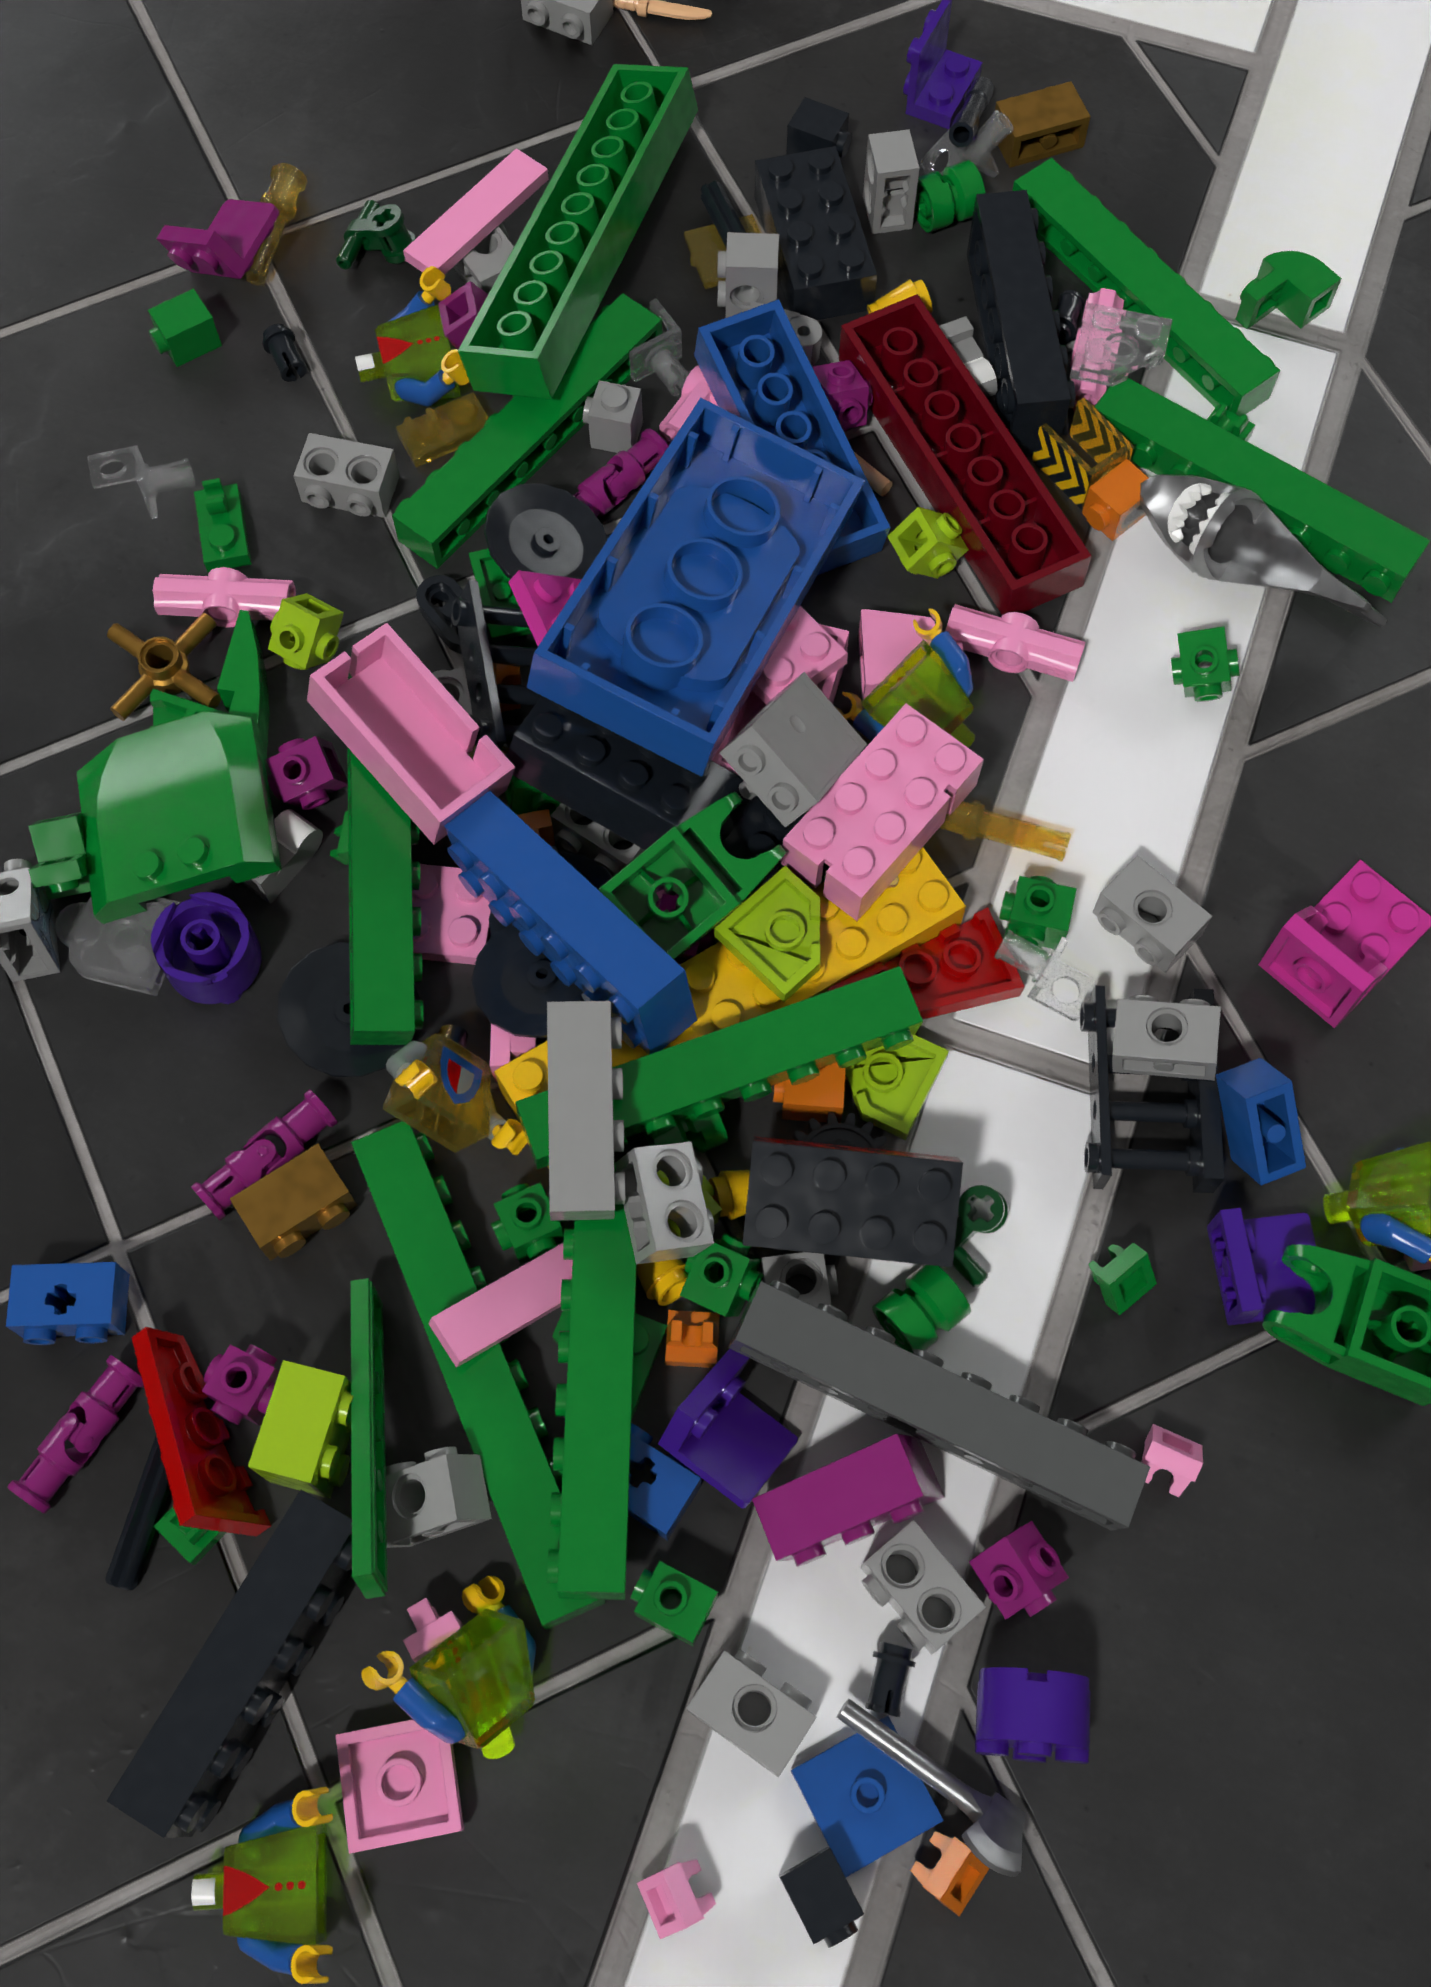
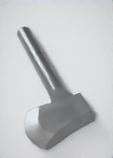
[837,1698,1026,1877]

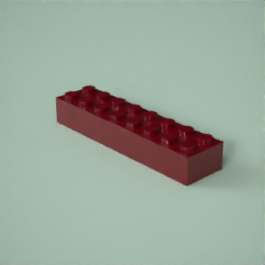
[839,294,1092,615]

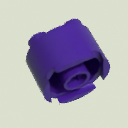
[151,892,262,1004]
[975,1667,1091,1764]

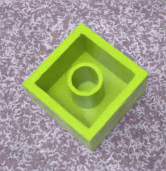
[248,1360,354,1498]

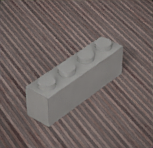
[547,1001,625,1221]

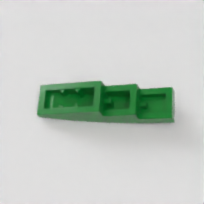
[217,610,270,763]

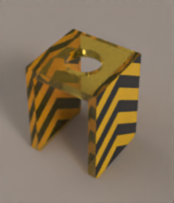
[1032,398,1135,510]

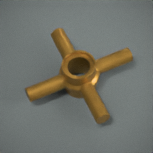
[107,612,221,721]

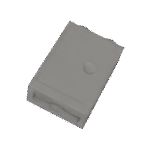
[719,672,867,828]

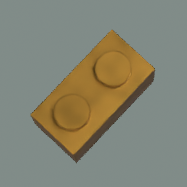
[991,81,1091,168]
[230,1144,357,1261]

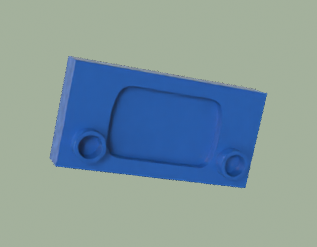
[526,397,865,777]

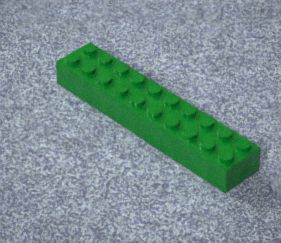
[458,64,698,399]

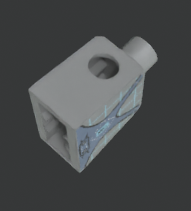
[0,859,60,982]

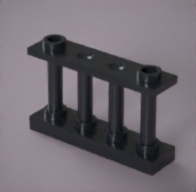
[451,580,542,750]
[1080,985,1225,1193]

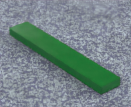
[351,1278,388,1599]

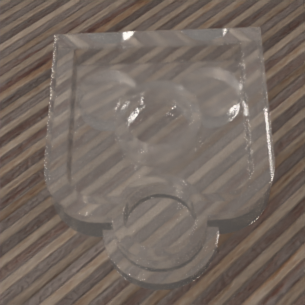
[55,897,181,996]

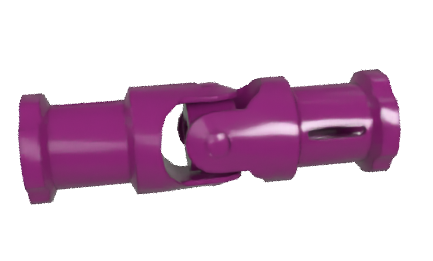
[573,429,669,517]
[191,1089,338,1221]
[7,1355,144,1514]

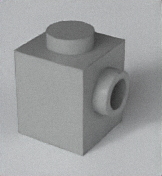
[583,380,643,453]

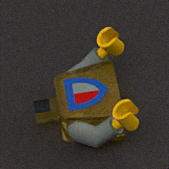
[383,1025,528,1156]

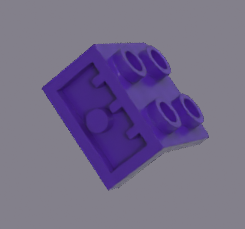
[903,0,983,130]
[1207,1208,1316,1326]
[658,1349,798,1509]

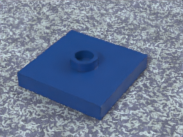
[790,1715,944,1877]

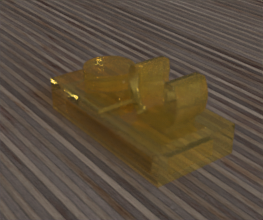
[396,392,489,467]

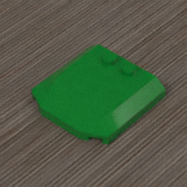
[77,711,282,924]

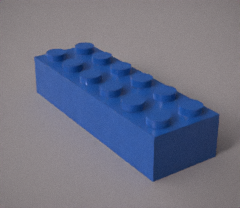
[694,299,891,575]
[444,790,697,1055]

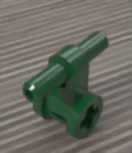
[336,200,416,269]
[953,1185,1009,1288]

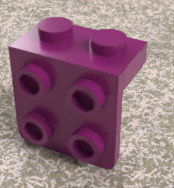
[156,199,279,279]

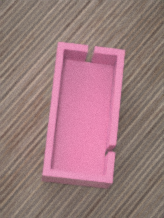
[307,623,515,845]
[781,703,984,921]

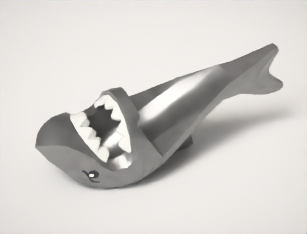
[1140,474,1387,627]

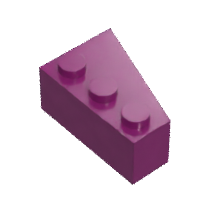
[752,1433,945,1567]

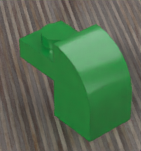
[1235,251,1342,329]
[28,812,91,900]

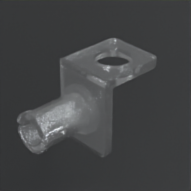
[921,110,1014,178]
[629,298,689,396]
[87,445,195,519]
[994,930,1097,1021]

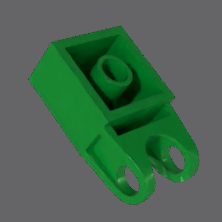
[598,792,787,961]
[1262,1244,1431,1406]

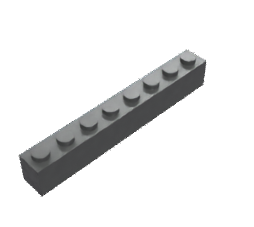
[728,1281,1150,1531]

